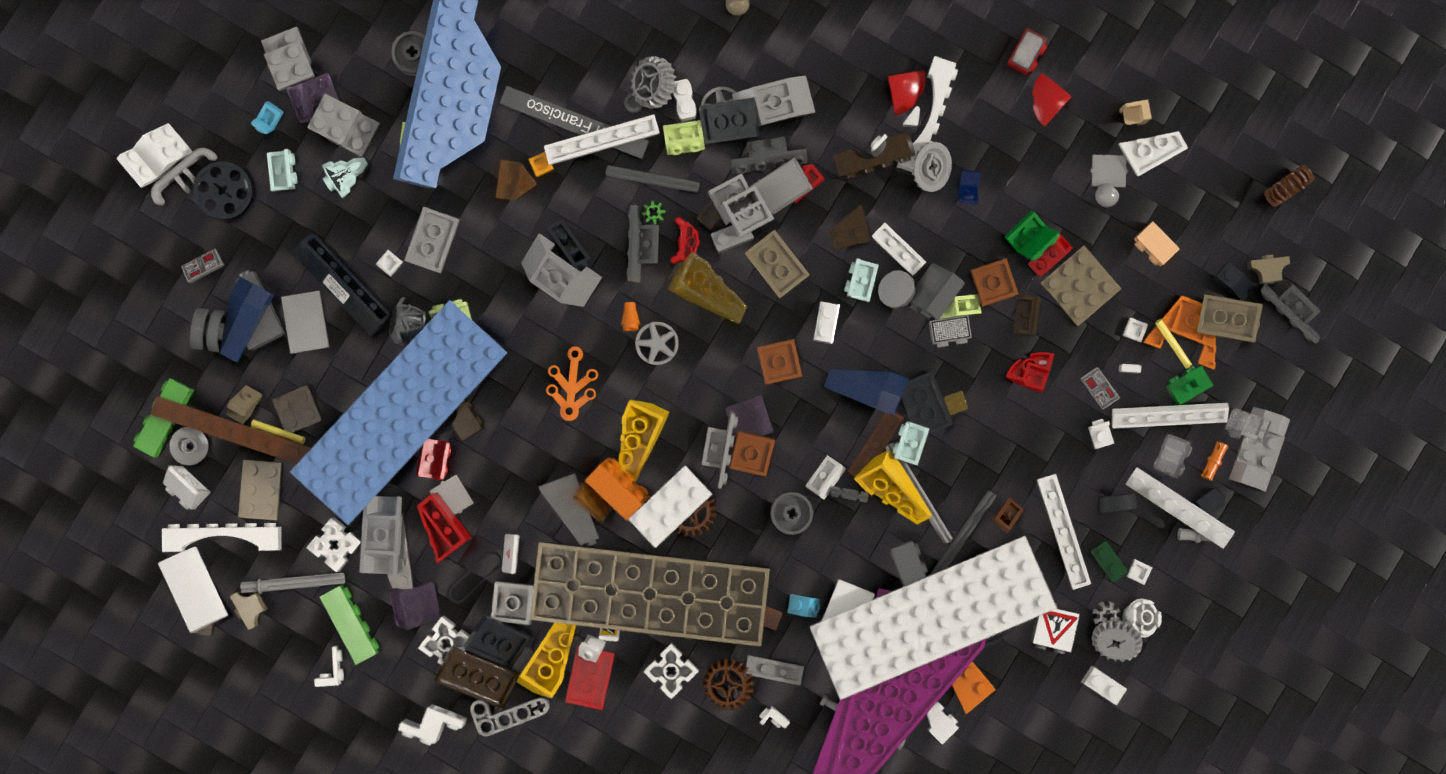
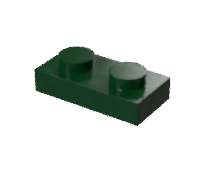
[1090,541,1128,583]

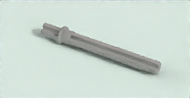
[240,573,345,594]

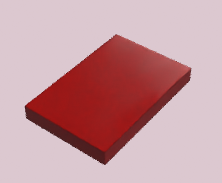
[565,645,615,710]

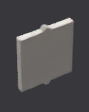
[1090,155,1128,187]
[430,475,474,514]

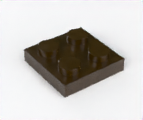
[272,385,323,433]

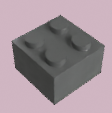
[888,540,928,586]

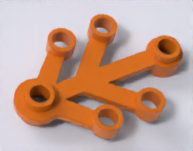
[546,347,598,421]

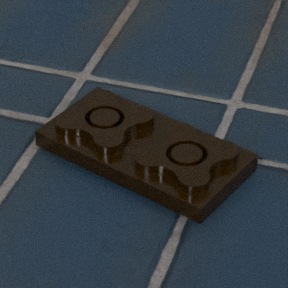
[435,646,520,709]

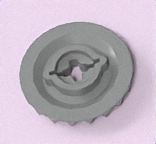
[912,142,952,192]
[1091,620,1142,662]

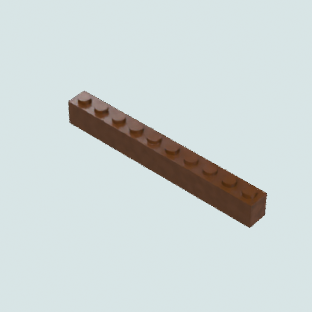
[150,396,312,464]

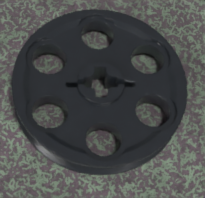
[193,162,252,219]

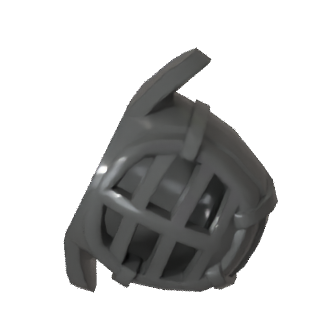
[389,297,426,344]

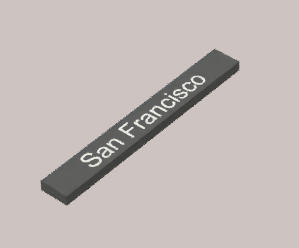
[500,86,649,159]

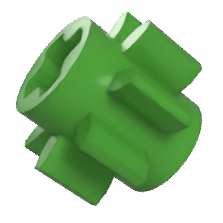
[642,201,666,225]

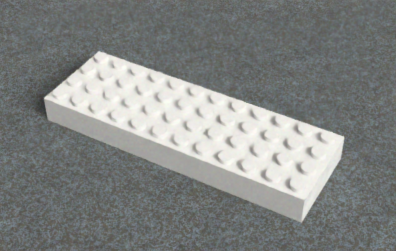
[810,536,1056,700]

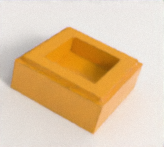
[528,152,554,177]

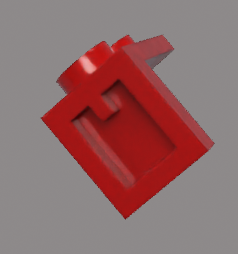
[1028,234,1073,277]

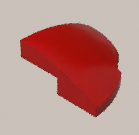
[888,71,926,116]
[1032,73,1072,127]
[1006,352,1054,393]

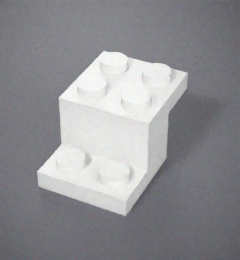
[117,123,192,188]
[398,704,468,745]

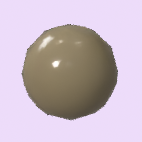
[725,0,749,16]

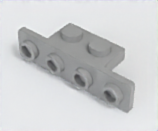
[701,411,738,489]

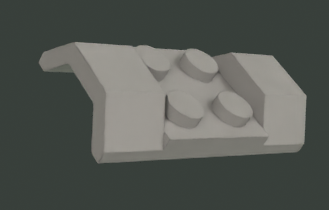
[1229,407,1290,492]
[360,496,402,575]

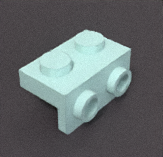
[267,149,297,192]
[844,258,879,302]
[893,421,930,465]

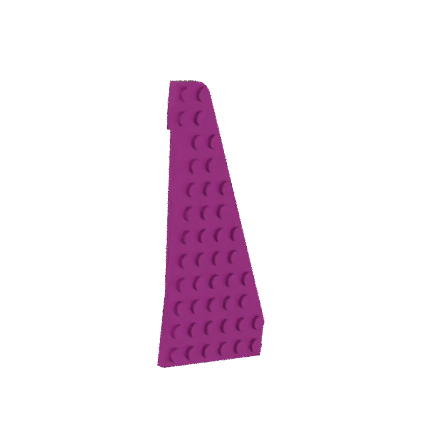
[813,588,986,774]

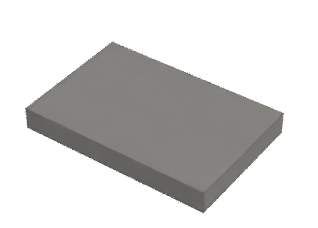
[404,207,460,274]
[281,291,329,354]

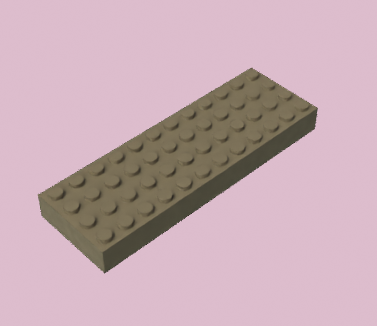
[530,542,770,646]

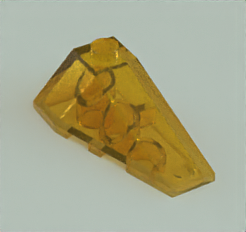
[668,252,747,324]

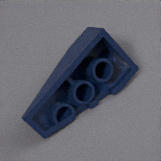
[220,277,274,363]
[824,369,909,415]

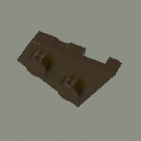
[829,205,871,250]

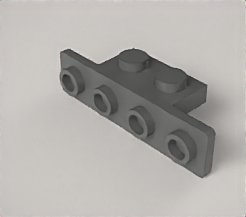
[731,137,808,174]
[627,205,659,283]
[1260,284,1320,344]

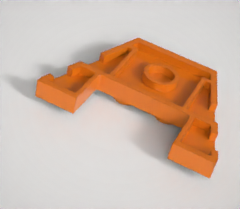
[1143,296,1216,370]

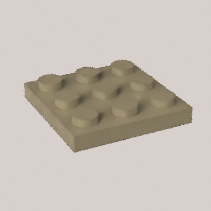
[1040,246,1121,326]

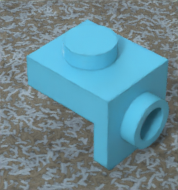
[251,101,284,134]
[787,594,820,618]

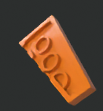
[952,662,996,714]

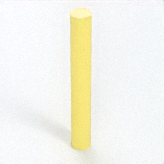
[1155,319,1192,369]
[251,420,305,445]

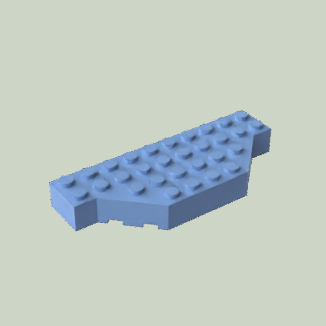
[393,0,501,188]

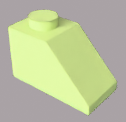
[940,294,981,319]

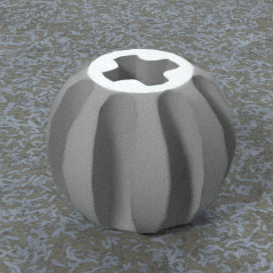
[1092,601,1121,624]

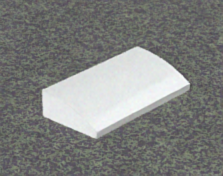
[158,547,229,633]

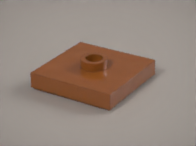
[970,258,1019,307]
[757,339,802,385]
[729,430,775,477]

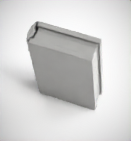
[750,158,813,215]

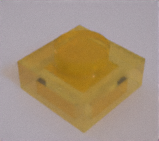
[943,391,968,415]

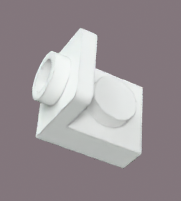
[1088,419,1114,449]
[578,634,606,663]
[759,706,790,728]

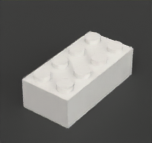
[629,466,712,548]

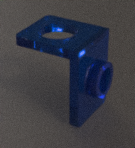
[958,170,981,204]

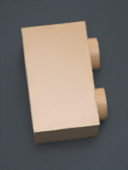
[1134,222,1180,266]

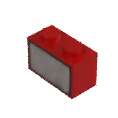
[1007,28,1047,75]

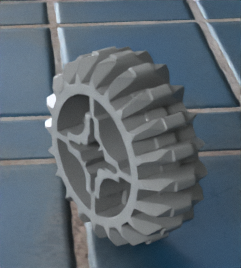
[630,56,677,109]

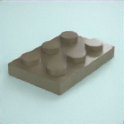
[744,230,810,299]
[1197,294,1263,343]
[238,460,283,520]

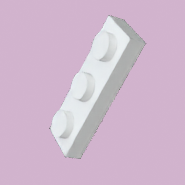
[871,223,926,276]

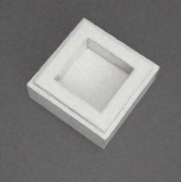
[376,250,403,277]
[1123,317,1148,342]
[1119,364,1141,374]
[1126,559,1152,585]

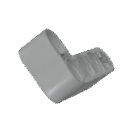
[470,697,550,736]

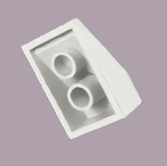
[163,466,211,509]

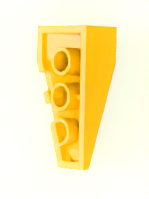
[619,400,669,482]
[854,450,932,524]
[517,623,576,698]

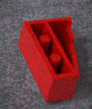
[417,492,472,563]

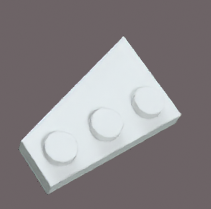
[1118,131,1188,177]

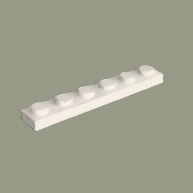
[544,115,660,165]
[1111,403,1229,428]
[1126,467,1235,549]
[1037,474,1091,590]

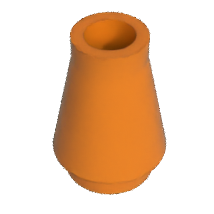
[621,302,640,331]

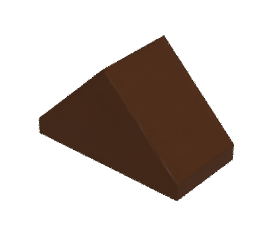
[990,497,1024,533]

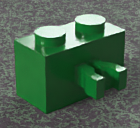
[1166,365,1213,405]

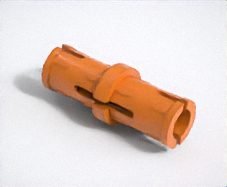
[1201,441,1228,481]

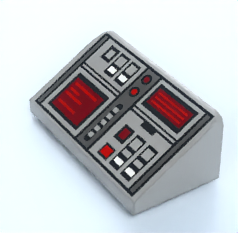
[181,249,225,283]
[1080,367,1120,410]

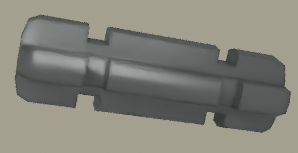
[831,486,869,502]

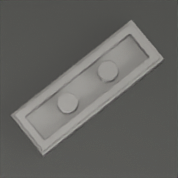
[745,655,804,686]

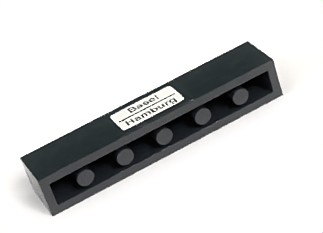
[292,233,392,336]

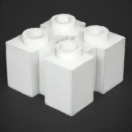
[307,517,361,572]
[419,616,470,665]
[644,643,699,699]

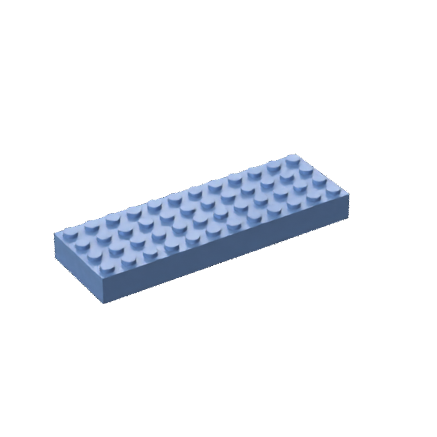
[290,300,507,525]

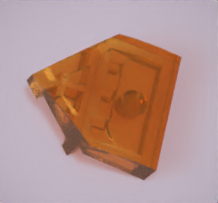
[495,160,537,201]
[573,482,610,522]

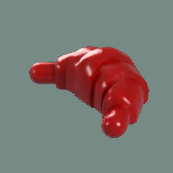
[670,217,700,264]

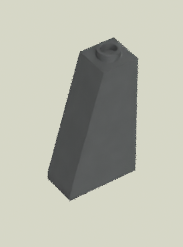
[235,270,286,351]
[539,473,599,547]

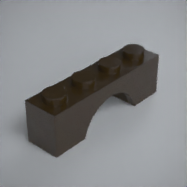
[833,133,916,180]
[452,398,483,441]

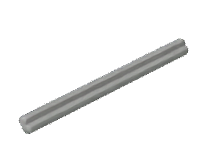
[885,443,952,544]

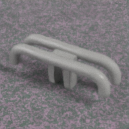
[151,148,217,205]

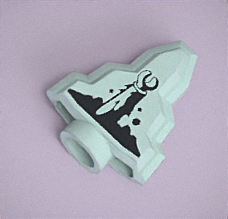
[322,158,368,198]

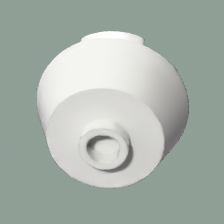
[1122,599,1161,637]

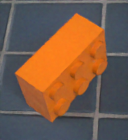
[585,458,650,521]

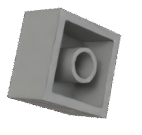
[491,581,534,625]

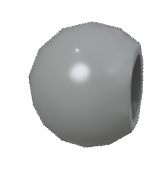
[1095,183,1119,207]

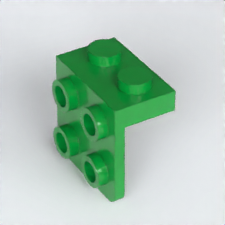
[1004,210,1060,261]

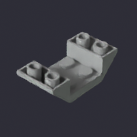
[732,75,815,127]
[521,233,602,307]

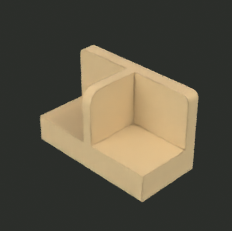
[1119,100,1151,125]

